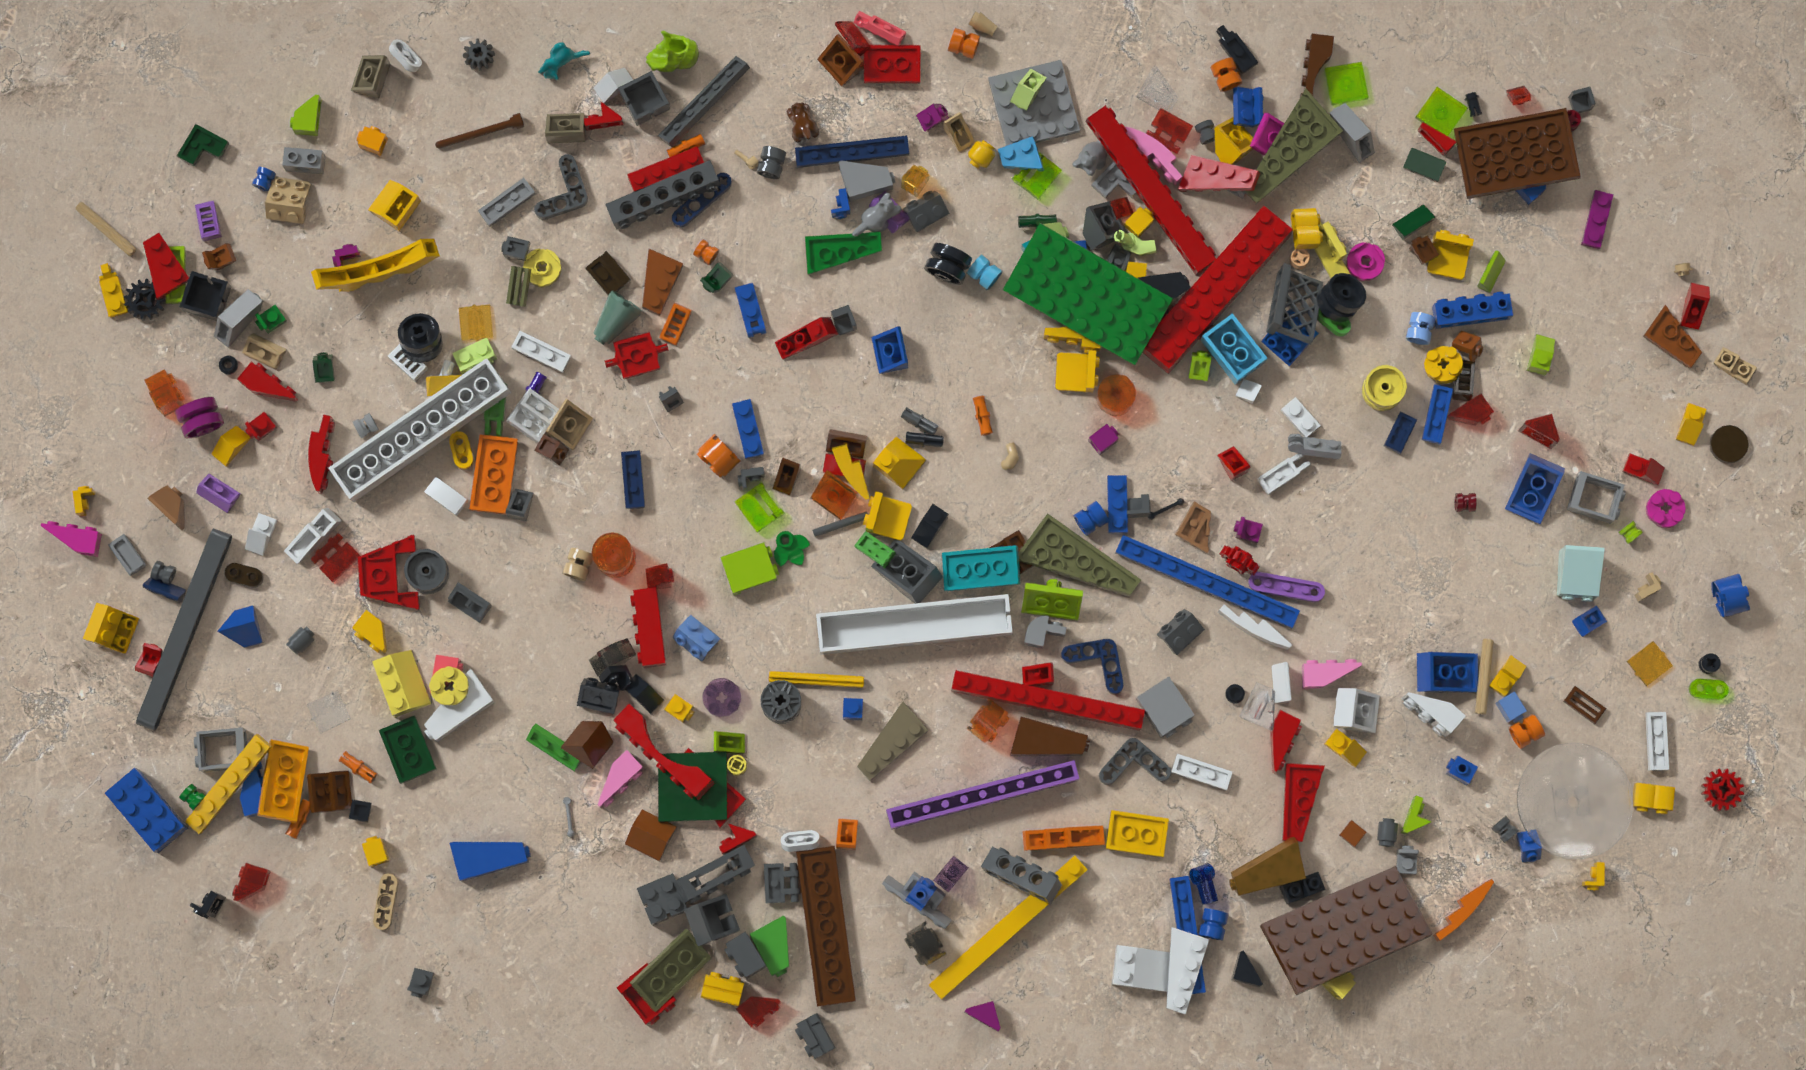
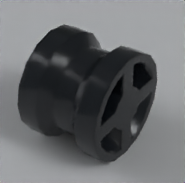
[1698,653,1721,674]

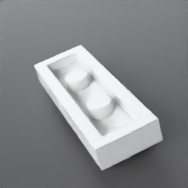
[511,331,571,373]
[1645,712,1669,771]
[1171,754,1233,791]

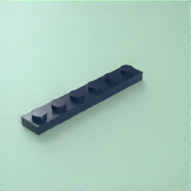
[795,135,909,168]

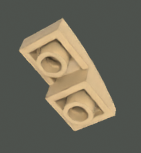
[1714,347,1757,385]

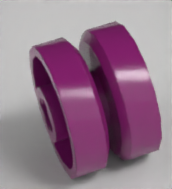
[175,397,224,439]

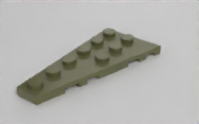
[1245,89,1343,204]
[1018,513,1141,597]

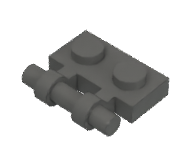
[764,863,800,904]

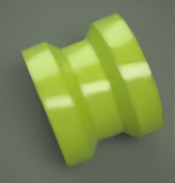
[1618,521,1643,544]

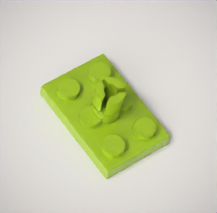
[1021,579,1083,620]

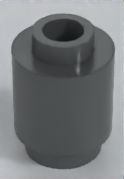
[286,626,315,655]
[1377,818,1398,847]

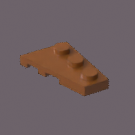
[642,249,683,316]
[1643,305,1702,369]

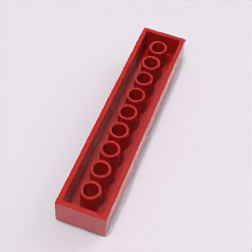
[1143,206,1293,374]

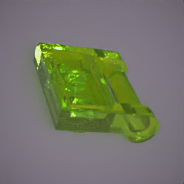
[1012,151,1062,200]
[734,483,785,533]

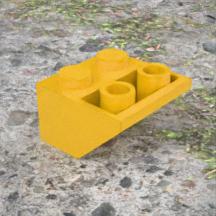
[368,180,421,231]
[83,603,139,654]

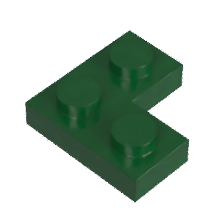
[177,124,229,166]

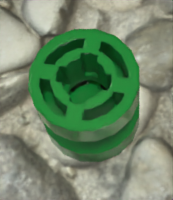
[179,784,206,811]

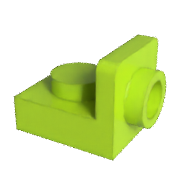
[1188,350,1211,381]

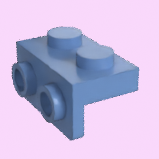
[673,615,720,661]

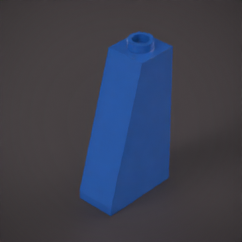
[449,842,531,882]

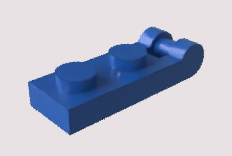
[735,283,767,338]

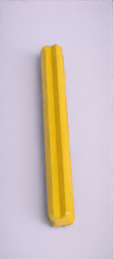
[769,671,864,688]

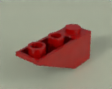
[775,317,838,359]
[237,361,298,402]
[1270,710,1302,774]

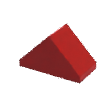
[1217,446,1251,481]
[1022,662,1054,686]

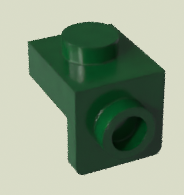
[700,262,733,293]

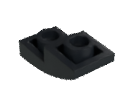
[1279,872,1326,905]

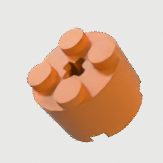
[697,434,741,478]

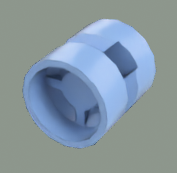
[1406,312,1435,345]

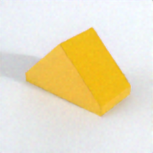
[211,425,251,466]

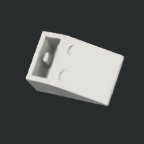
[1401,692,1466,737]

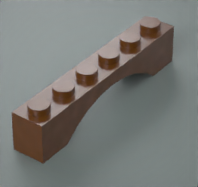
[1300,33,1334,97]

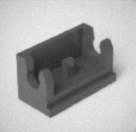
[448,582,492,623]

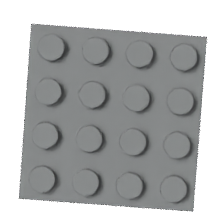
[988,60,1080,146]

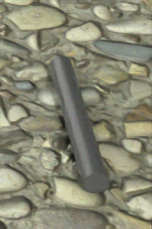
[812,511,868,537]

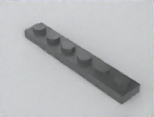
[658,56,750,147]

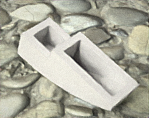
[284,508,342,564]

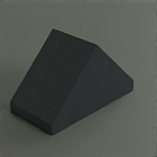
[626,674,664,714]
[1231,950,1263,987]

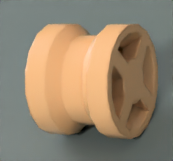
[1289,249,1310,270]

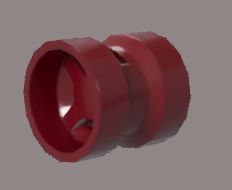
[1454,493,1477,512]

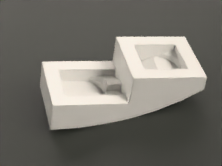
[424,477,468,516]

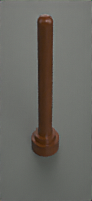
[435,113,524,149]

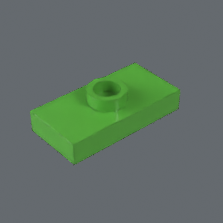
[854,531,896,568]

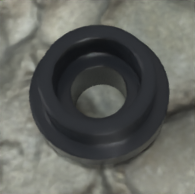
[219,355,238,375]

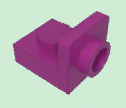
[1233,517,1263,543]

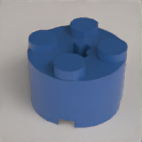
[1711,574,1750,617]

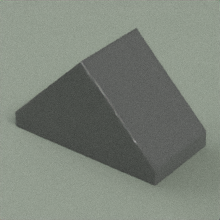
[505,489,533,522]

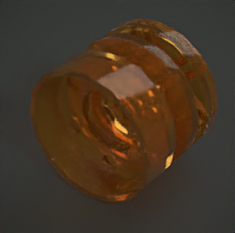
[592,532,636,578]

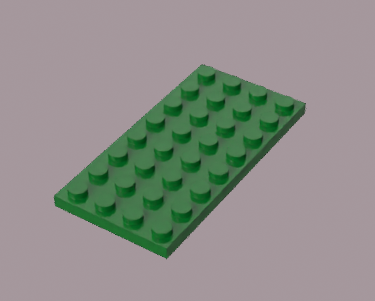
[1003,223,1173,365]

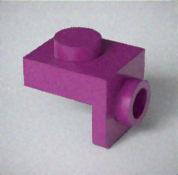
[916,103,949,131]
[332,244,361,267]

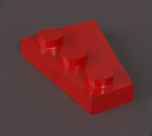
[143,233,189,300]

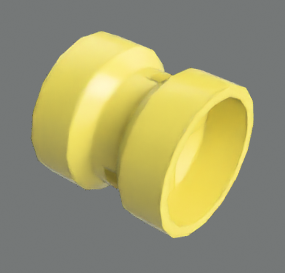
[727,755,747,776]

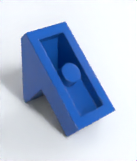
[1572,606,1607,637]

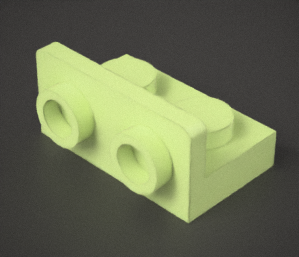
[452,338,497,375]

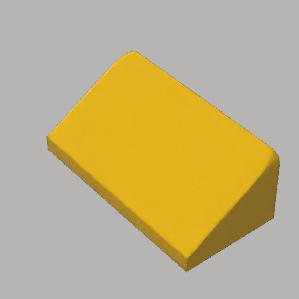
[426,375,461,396]

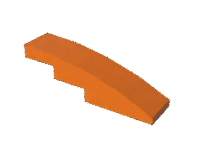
[1022,825,1105,851]
[1433,879,1494,941]

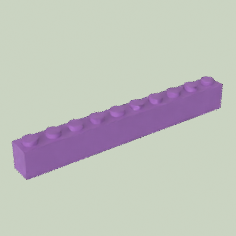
[886,760,1079,830]

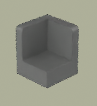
[1568,87,1596,113]
[831,305,857,335]
[1127,494,1151,518]

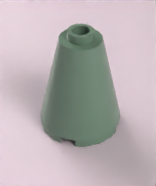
[594,290,642,345]

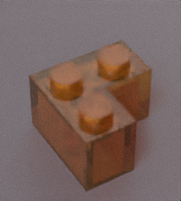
[144,369,185,417]

